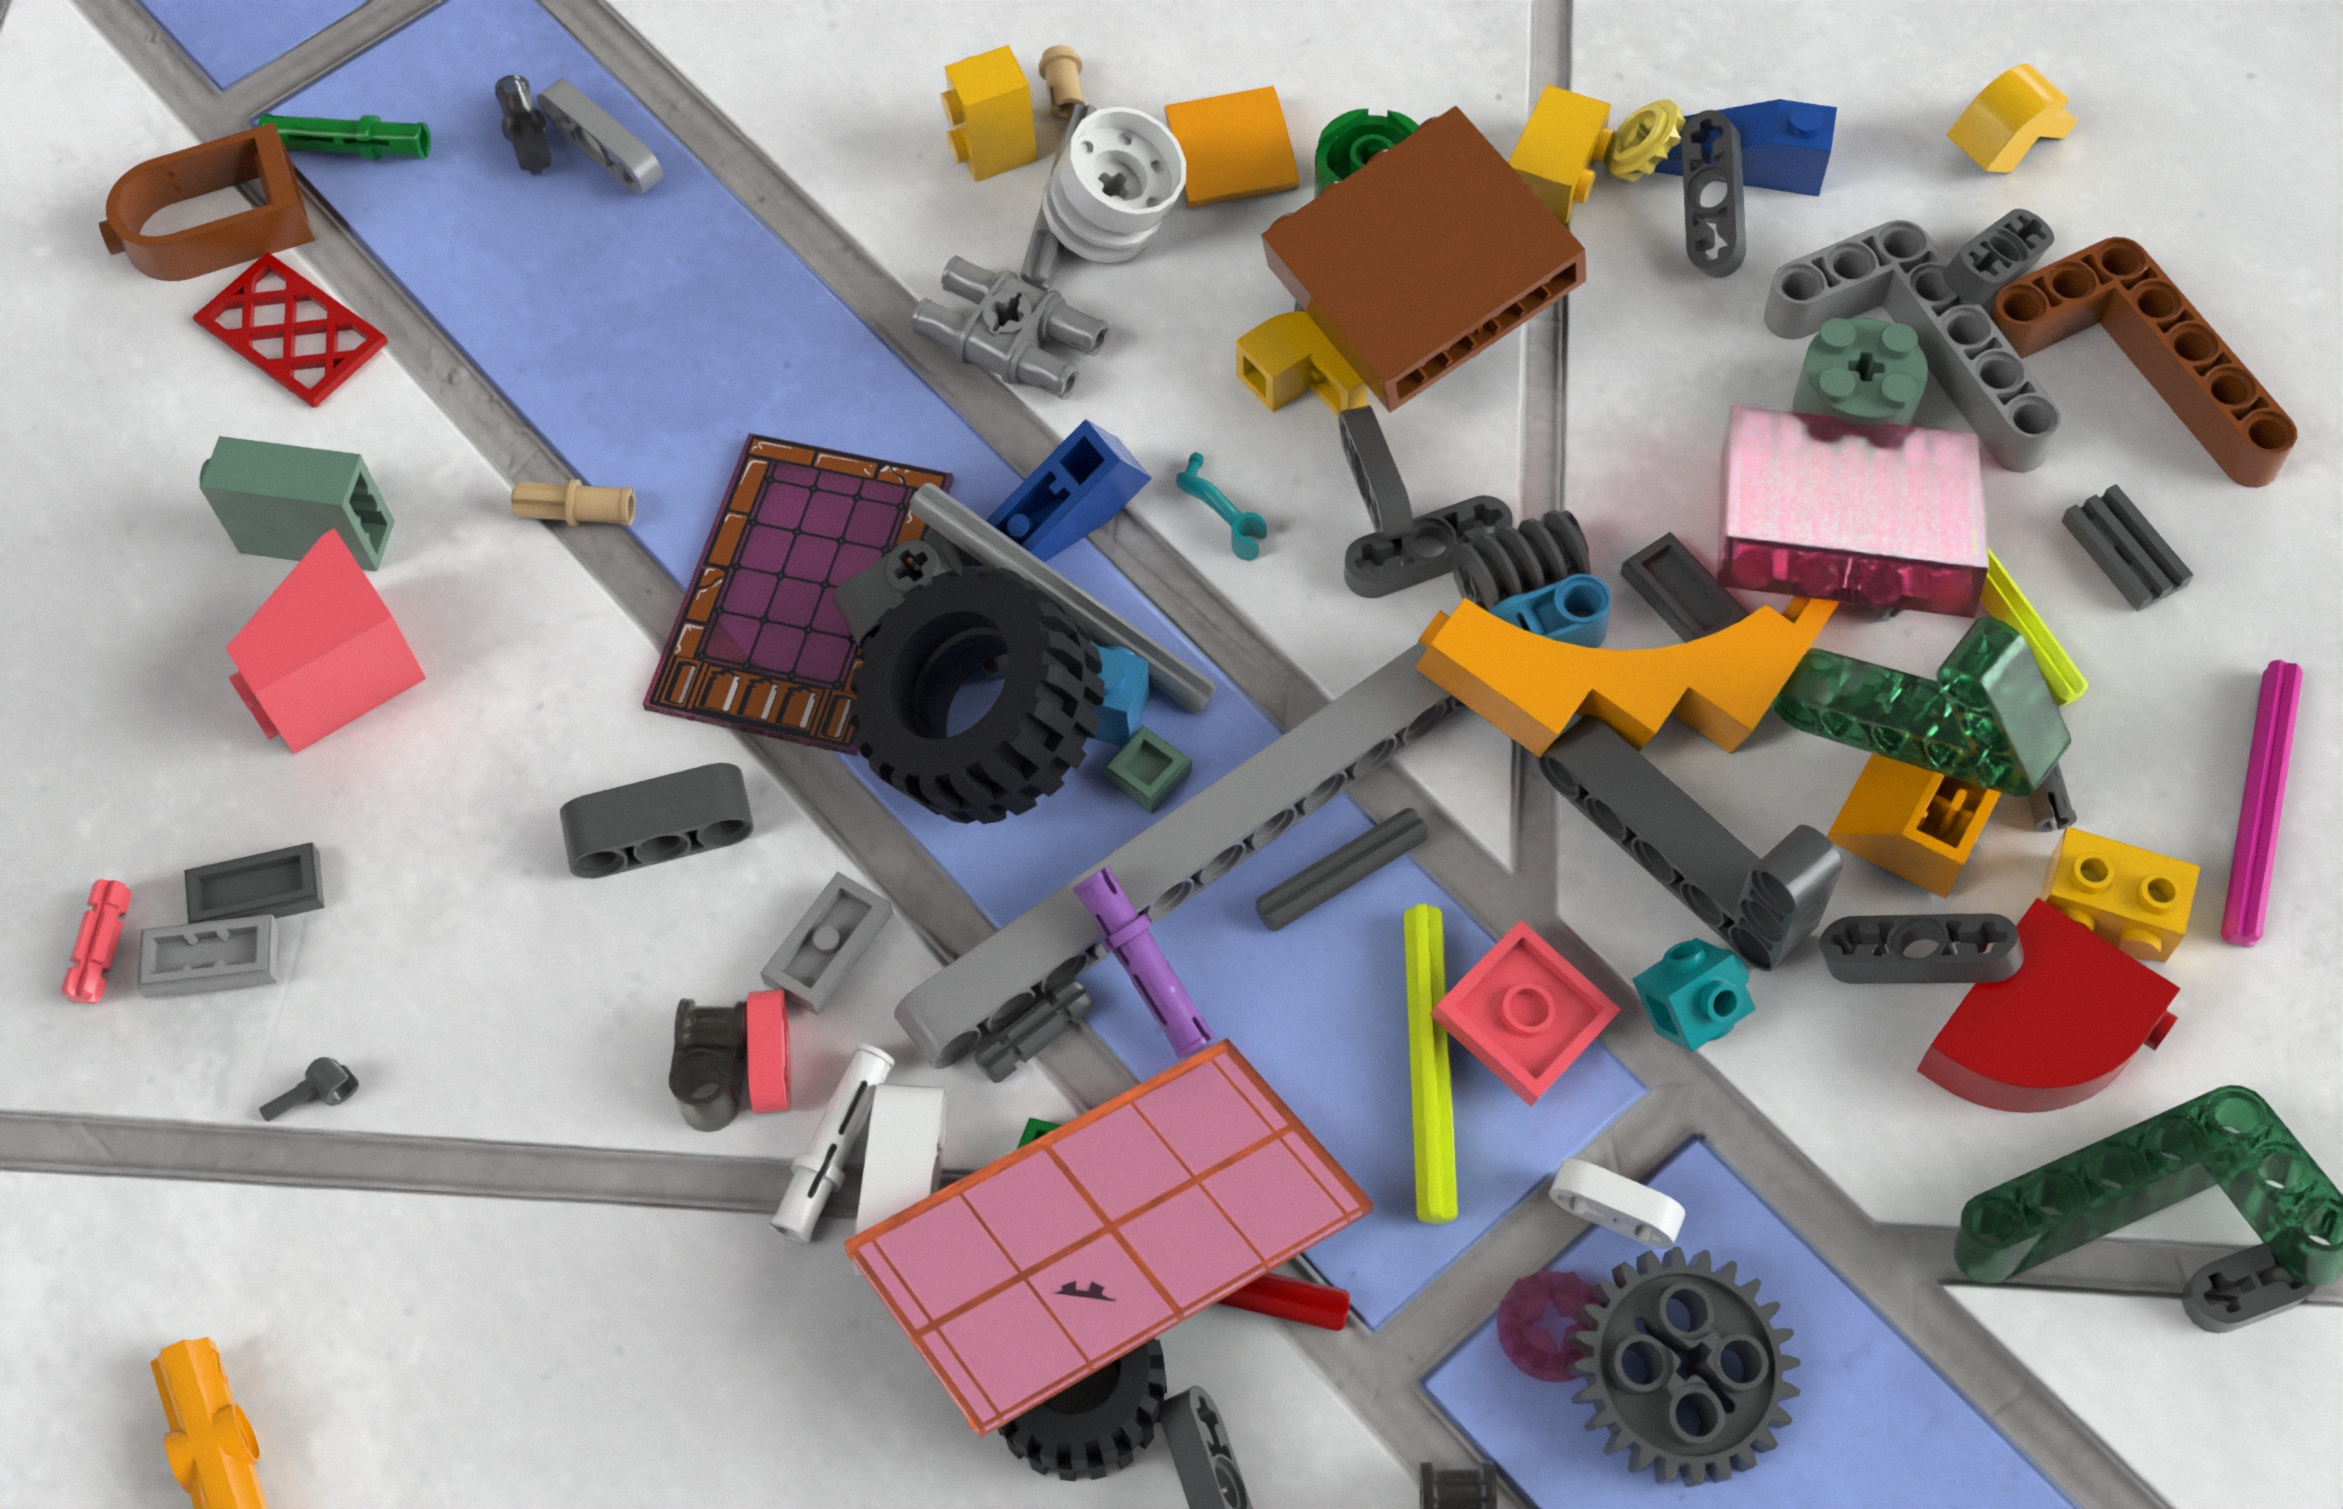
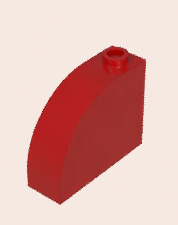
[1916,897,2181,1113]

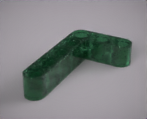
[1771,616,2071,799]
[1954,1085,2343,1286]

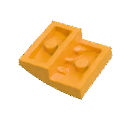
[1164,86,1300,209]

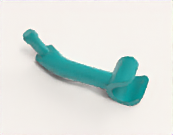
[1176,452,1267,561]

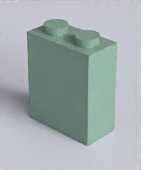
[199,436,395,572]

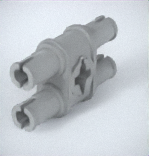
[911,255,1109,400]

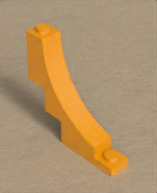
[1415,579,1845,758]

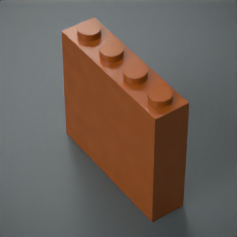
[1261,106,1586,413]

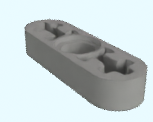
[537,78,664,196]

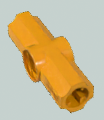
[150,1337,268,1509]

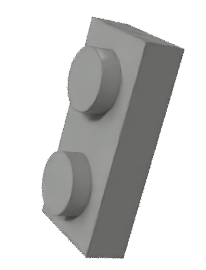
[760,871,894,1015]

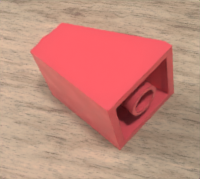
[225,528,426,754]

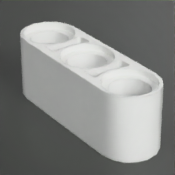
[853,1083,948,1277]

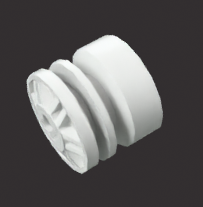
[1042,106,1186,264]

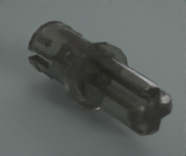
[494,75,552,175]

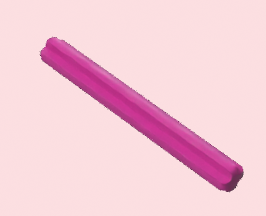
[2221,659,2303,948]

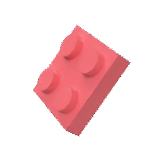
[1430,919,1622,1107]

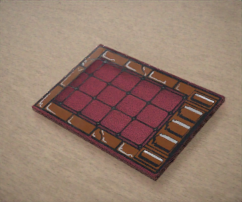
[642,433,954,756]

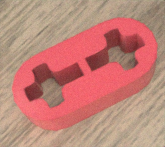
[747,989,791,1115]

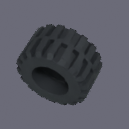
[997,1284,1167,1481]

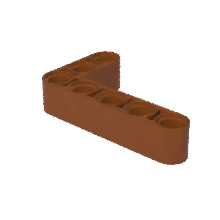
[1989,237,2297,488]

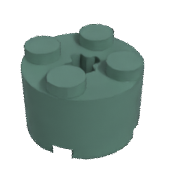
[1793,318,1928,458]

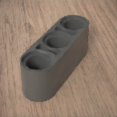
[560,763,754,879]

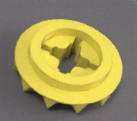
[1606,99,1686,183]

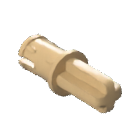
[511,479,636,527]

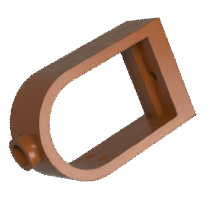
[99,122,315,281]

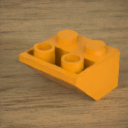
[1827,733,2017,899]

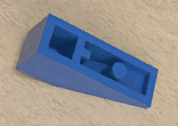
[1654,99,1837,196]
[971,419,1152,566]

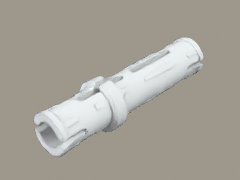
[768,1043,895,1244]

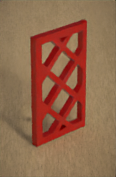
[193,252,388,408]

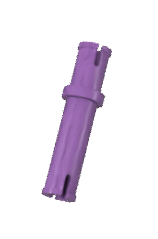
[1072,865,1215,1059]

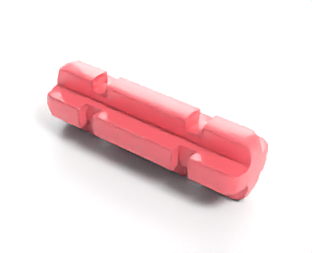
[61,879,132,1004]

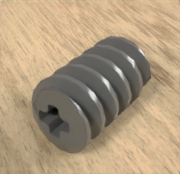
[1450,510,1591,611]

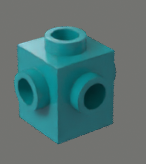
[1632,938,1756,1052]

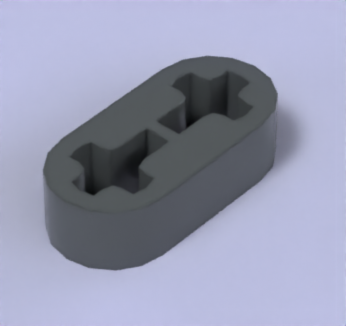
[2182,1238,2320,1334]

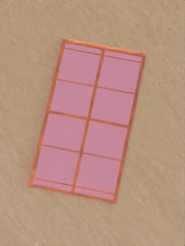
[844,1038,1374,1438]

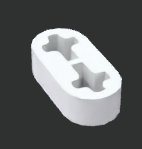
[1549,1159,1685,1249]

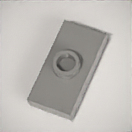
[137,914,279,998]

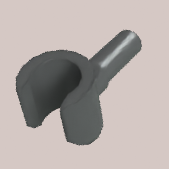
[259,1057,359,1122]

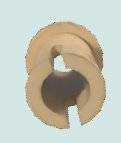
[1038,45,1085,121]

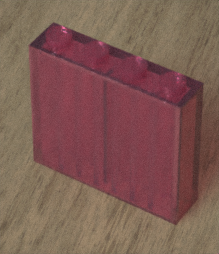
[1717,405,1989,618]

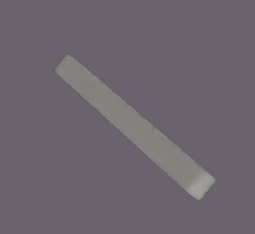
[894,642,1466,1069]

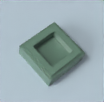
[1102,725,1192,814]

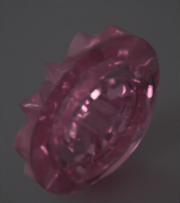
[1497,1267,1601,1382]

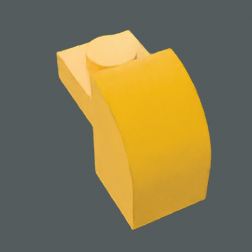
[1946,63,2078,173]
[1236,311,1367,416]

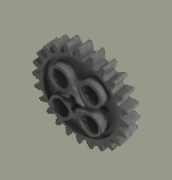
[1565,1247,1801,1487]

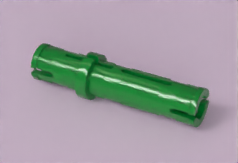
[258,114,431,161]

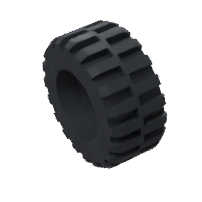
[850,565,1104,824]

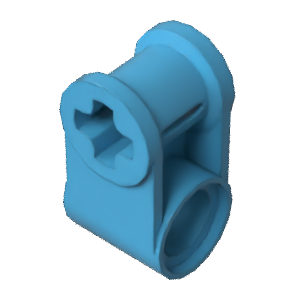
[1489,574,1611,648]

